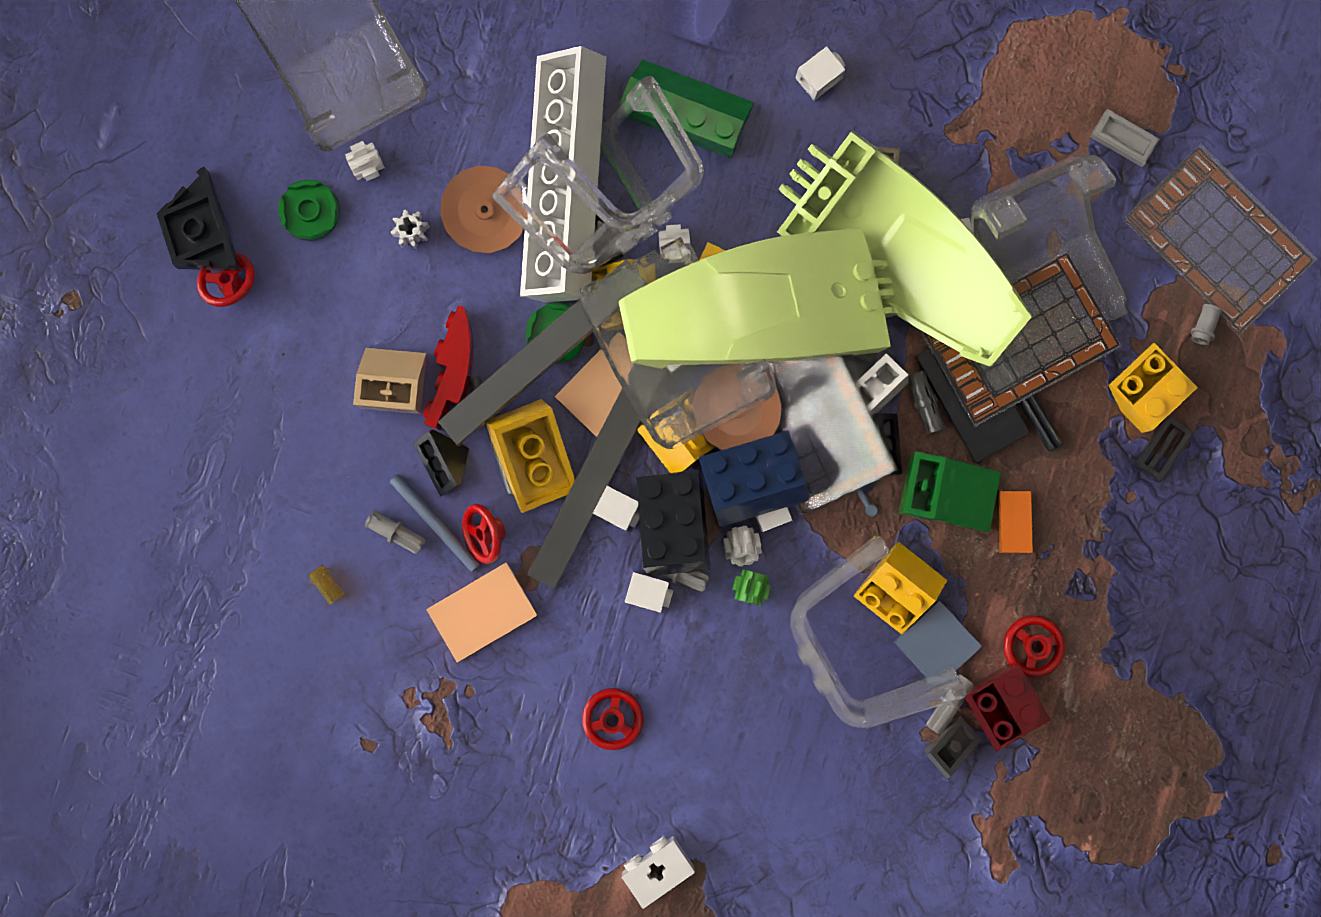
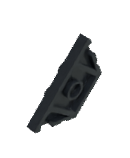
[156,167,241,271]

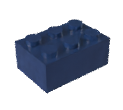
[699,430,809,527]

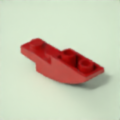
[423,305,473,431]

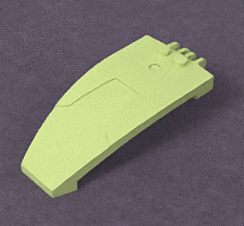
[777,130,1032,367]
[619,228,899,369]

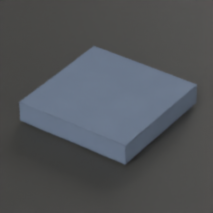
[893,600,982,688]

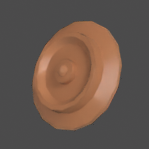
[440,165,527,254]
[693,364,782,450]

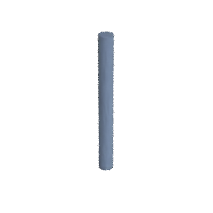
[390,474,481,572]

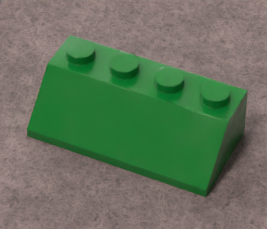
[619,59,754,159]

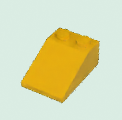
[486,399,575,513]

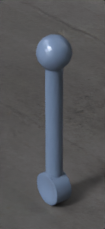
[839,460,877,517]

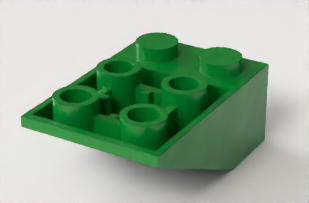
[898,452,1001,533]

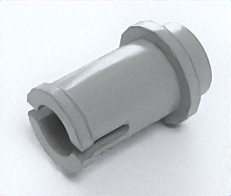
[1190,304,1222,345]

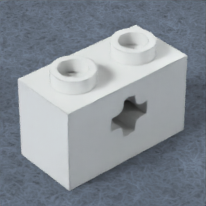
[841,354,908,419]
[622,836,695,909]

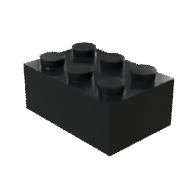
[636,470,711,576]

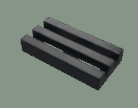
[1132,415,1194,483]

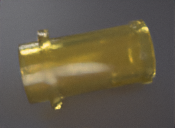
[308,565,346,605]

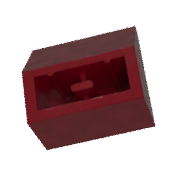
[964,663,1051,752]

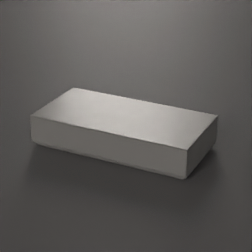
[1090,109,1160,167]

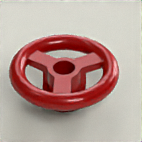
[197,252,255,307]
[462,504,505,564]
[1003,615,1065,677]
[582,688,644,751]

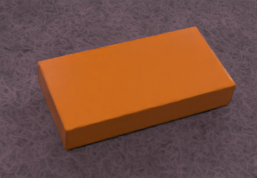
[998,491,1033,553]

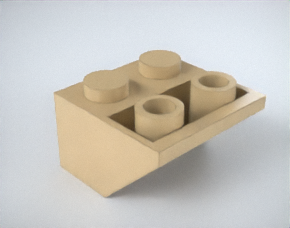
[353,348,427,414]

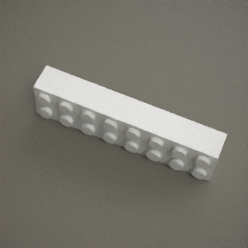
[520,46,606,303]

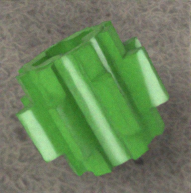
[732,569,772,606]

